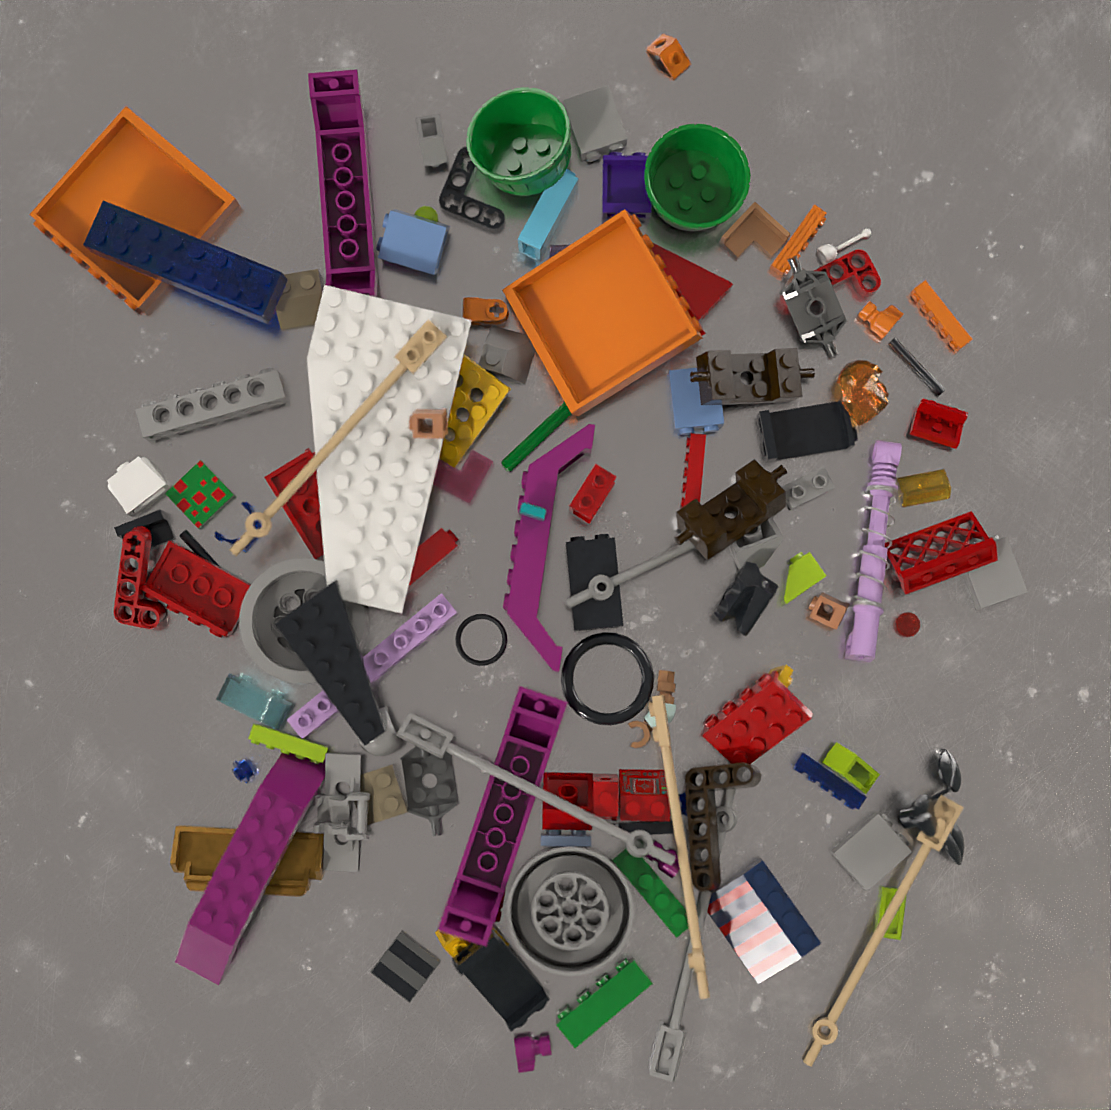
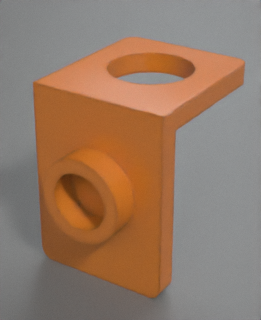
[646,34,691,78]

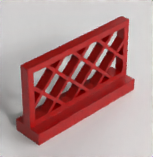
[884,511,998,595]

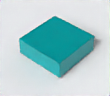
[519,502,546,521]

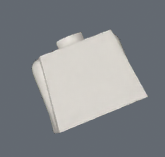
[107,456,171,517]

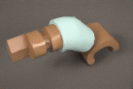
[628,670,677,749]

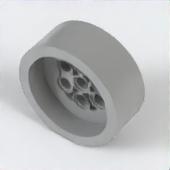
[239,558,370,684]
[507,846,634,976]

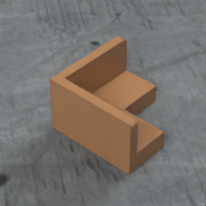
[719,202,791,259]

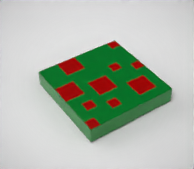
[165,460,235,529]

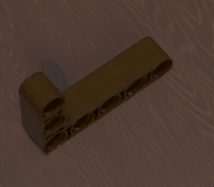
[685,763,761,892]

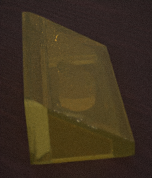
[897,469,951,507]

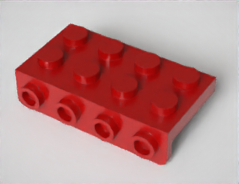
[264,448,324,560]
[141,540,251,638]
[702,670,813,764]

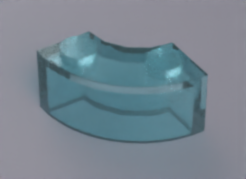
[216,673,292,730]

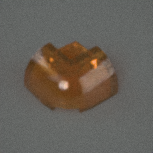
[837,360,889,426]

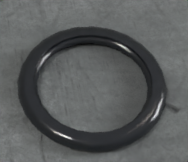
[561,632,654,726]

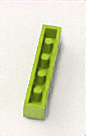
[248,723,328,764]

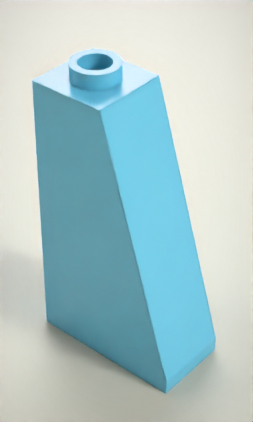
[518,169,578,261]

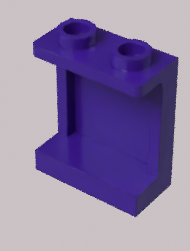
[602,152,651,219]

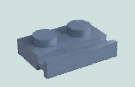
[541,830,591,847]

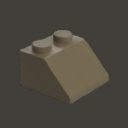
[270,269,324,330]
[349,764,409,825]

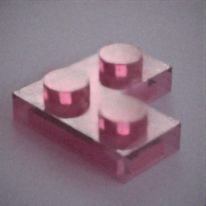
[433,450,494,505]

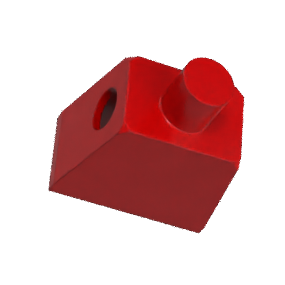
[593,774,619,821]

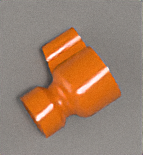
[858,301,904,339]

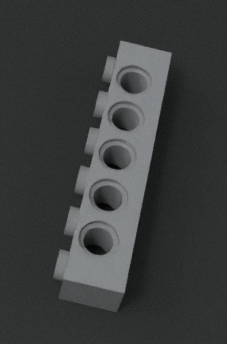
[135,368,288,441]

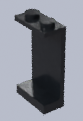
[757,397,858,463]
[566,534,624,632]
[451,929,550,1032]

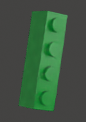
[611,845,689,938]
[556,957,653,1048]

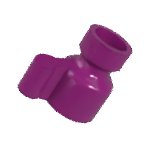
[644,840,680,878]
[514,1035,552,1073]

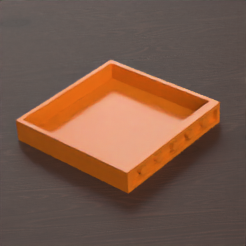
[29,106,239,312]
[502,209,703,417]

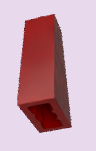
[651,242,733,322]
[407,527,459,593]

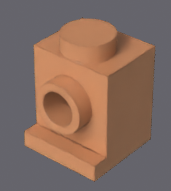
[409,408,448,439]
[809,592,850,630]

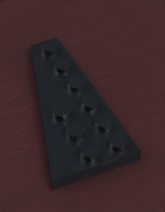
[275,579,386,746]

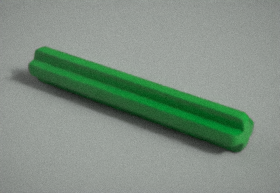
[501,402,571,471]

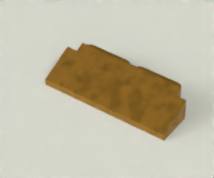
[170,826,324,897]

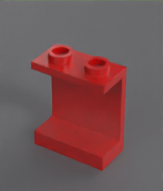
[569,464,617,525]

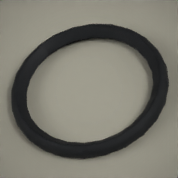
[455,614,507,666]

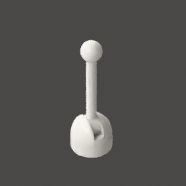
[816,228,872,265]

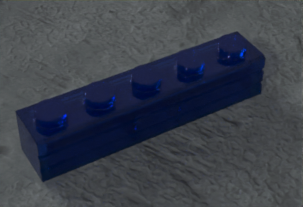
[792,752,867,810]

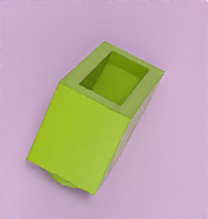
[781,552,827,606]
[822,742,880,794]

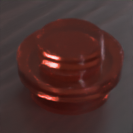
[895,612,920,637]

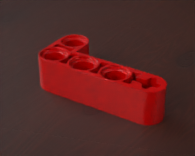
[780,249,881,308]
[113,526,166,629]

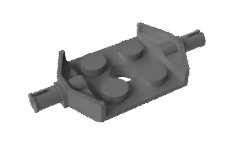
[779,255,847,357]
[400,746,458,836]

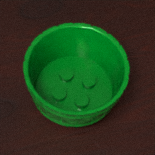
[466,87,571,196]
[644,124,751,231]

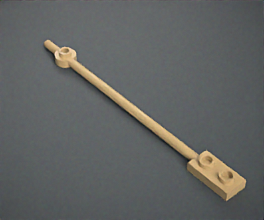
[229,319,447,557]
[649,695,710,999]
[803,795,964,1067]

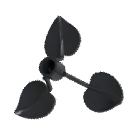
[899,749,965,865]

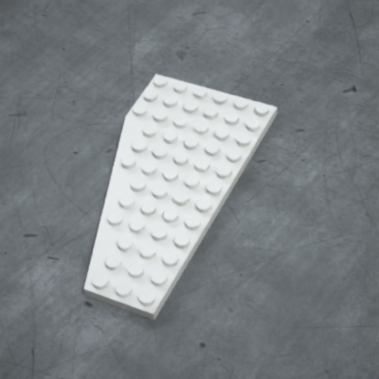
[307,285,472,613]

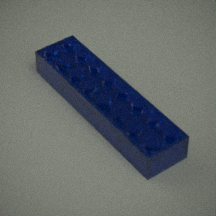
[83,200,288,324]

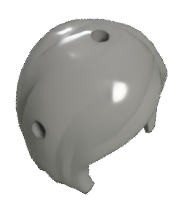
[357,706,405,756]

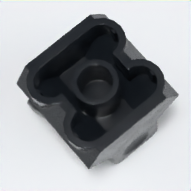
[714,562,778,636]

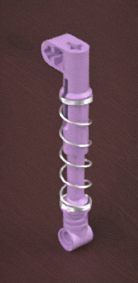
[845,440,902,662]

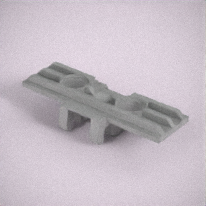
[313,753,370,872]

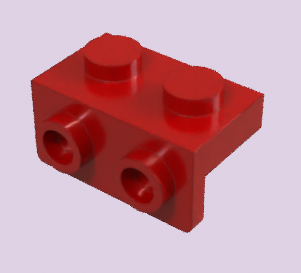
[910,398,968,449]

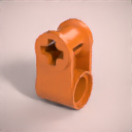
[462,297,509,325]

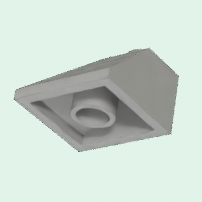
[478,325,535,385]
[729,517,783,571]

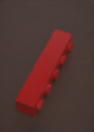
[681,433,706,507]

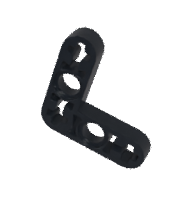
[439,146,505,232]

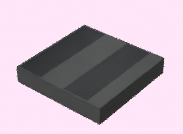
[370,931,441,1003]

